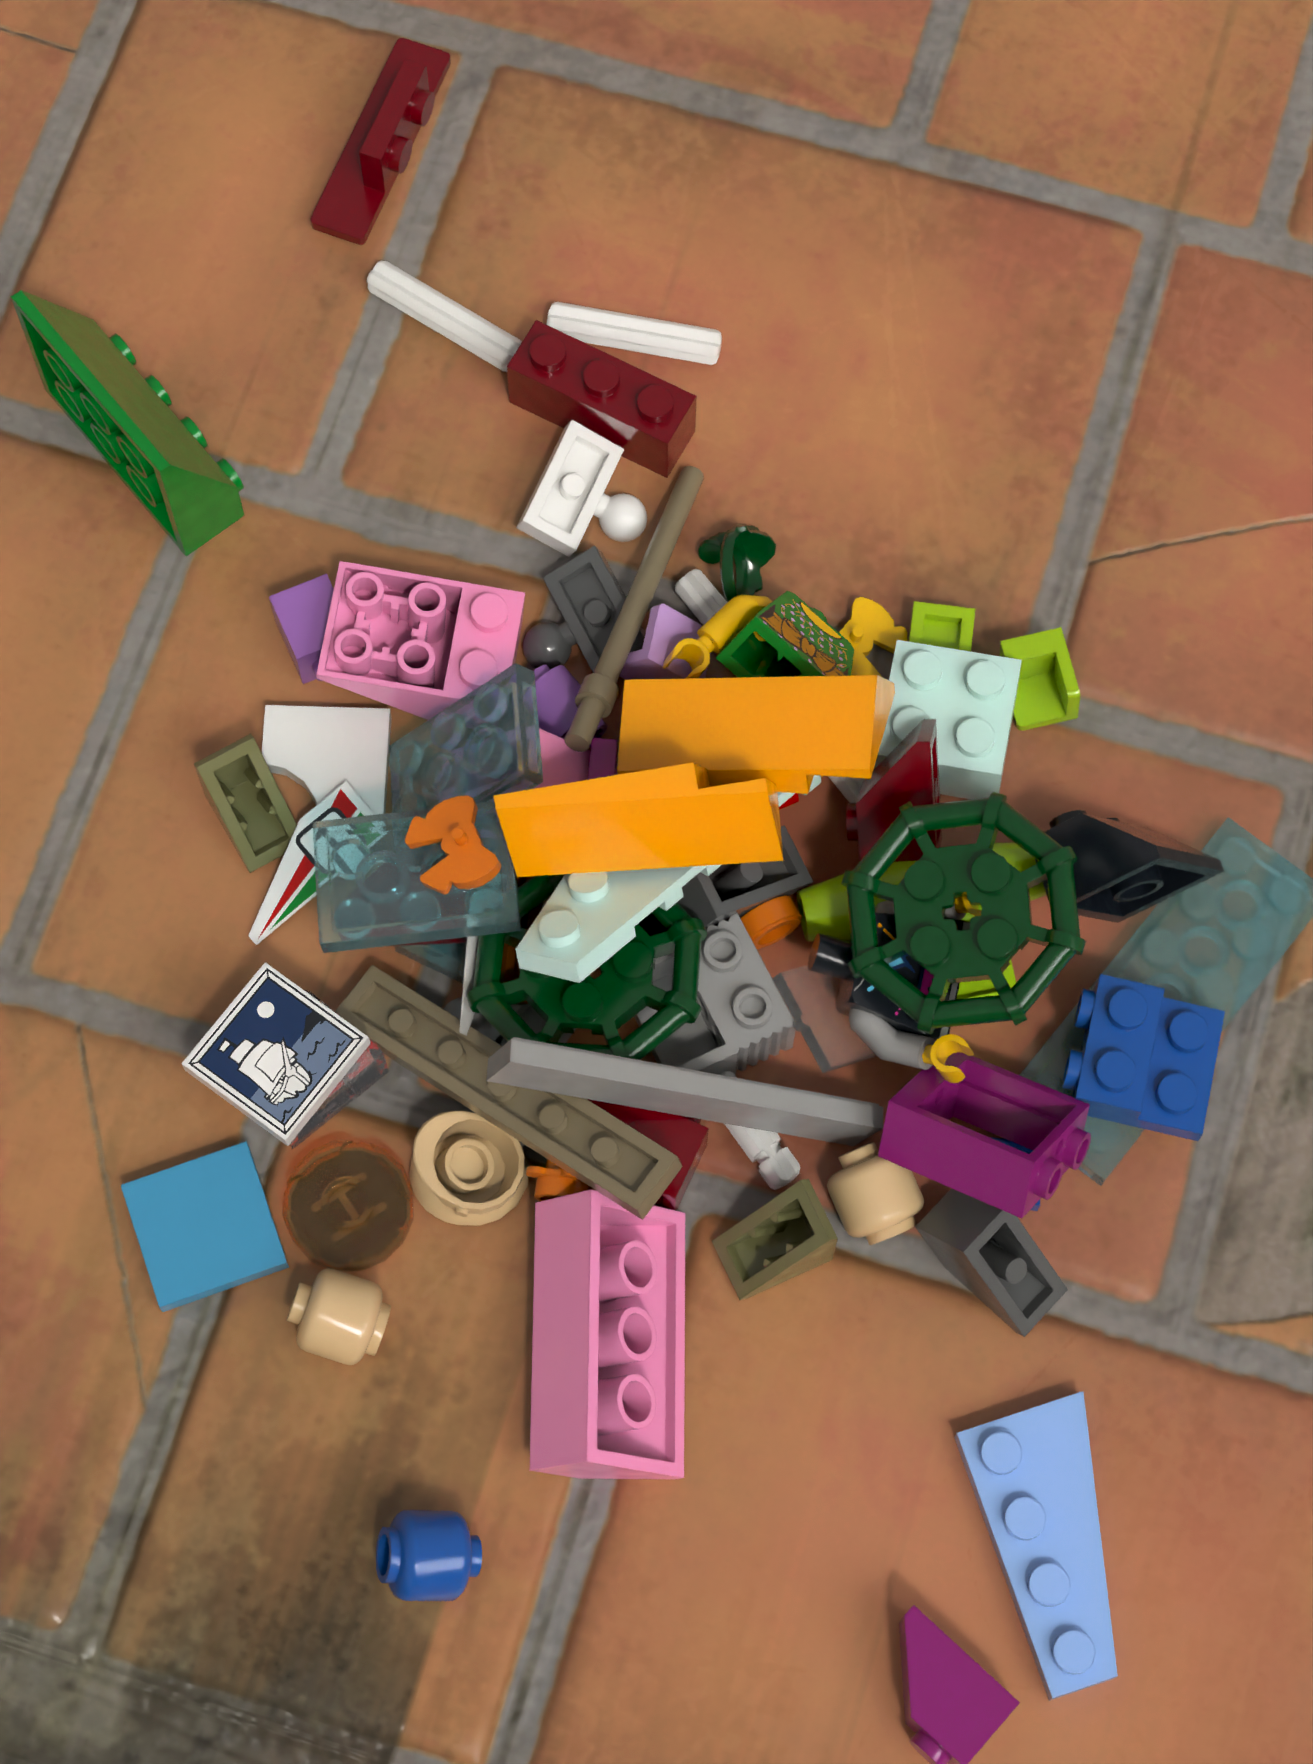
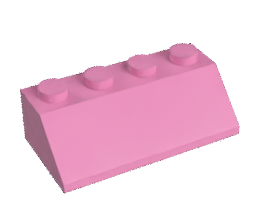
[530,1189,685,1479]

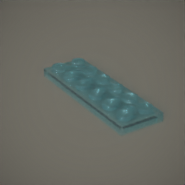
[1020,817,1313,1186]

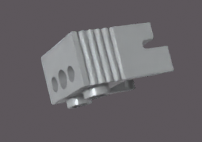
[634,913,796,1075]

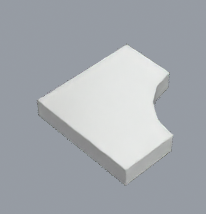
[262,705,392,825]

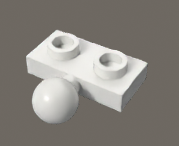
[516,420,647,557]

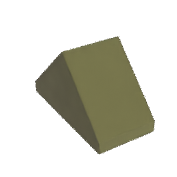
[194,734,297,873]
[712,1179,838,1300]

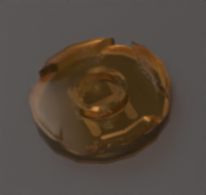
[282,1140,414,1271]

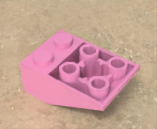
[316,561,525,735]

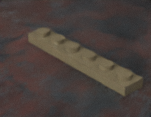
[335,965,683,1220]

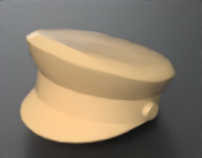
[409,1110,529,1226]

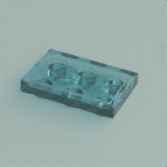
[389,663,543,854]
[312,801,521,953]

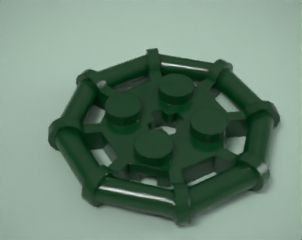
[841,792,1086,1034]
[467,874,707,1060]

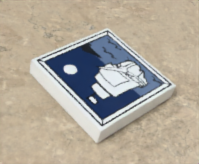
[181,962,370,1146]

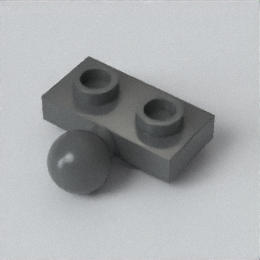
[523,546,646,672]

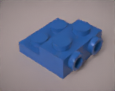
[1062,974,1225,1141]

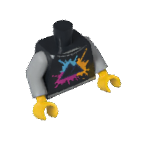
[808,896,982,1083]

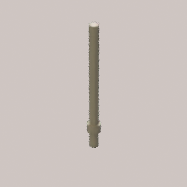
[565,466,704,752]

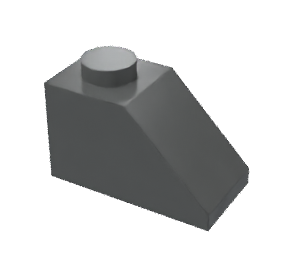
[677,825,813,931]
[915,1188,1068,1337]

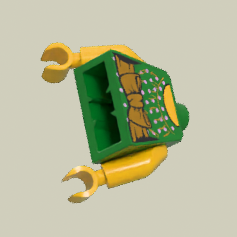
[663,591,854,778]

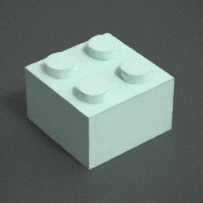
[874,640,1022,799]

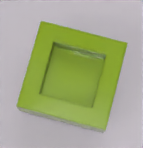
[908,601,975,652]

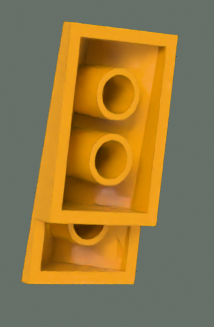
[617,675,895,794]
[493,762,783,877]

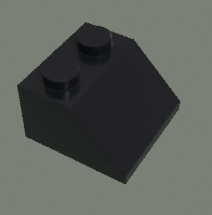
[1035,810,1224,923]

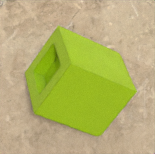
[1000,627,1080,731]

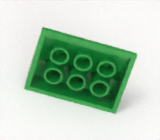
[11,290,245,557]

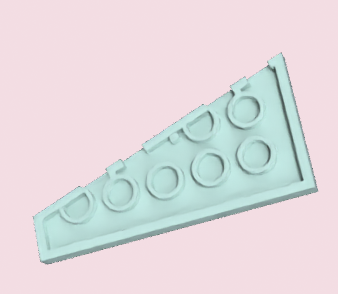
[515,775,821,983]

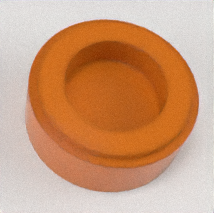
[741,896,802,949]

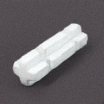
[719,1071,800,1190]

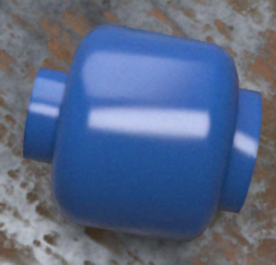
[376,1510,482,1601]

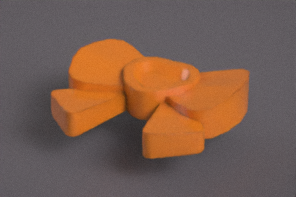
[405,795,501,895]

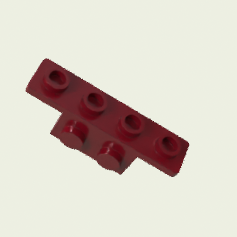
[310,38,451,245]

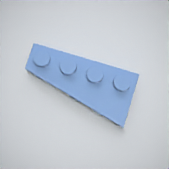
[954,1391,1118,1701]

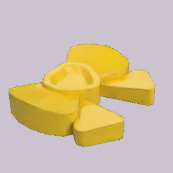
[839,597,907,677]

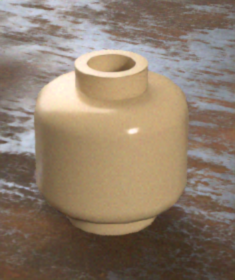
[827,1142,924,1245]
[286,1268,391,1365]

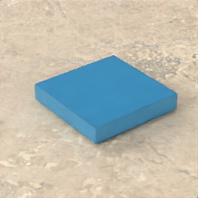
[121,1141,289,1312]

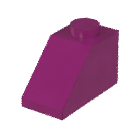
[899,1605,1020,1764]

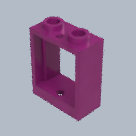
[878,1052,1091,1219]

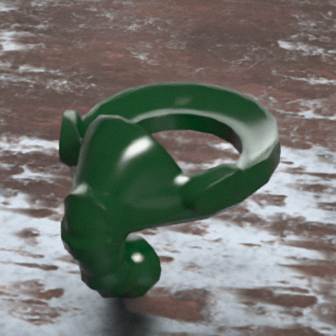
[698,524,776,602]

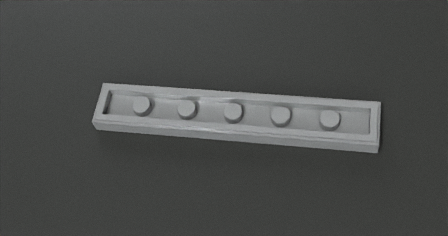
[486,1037,883,1146]

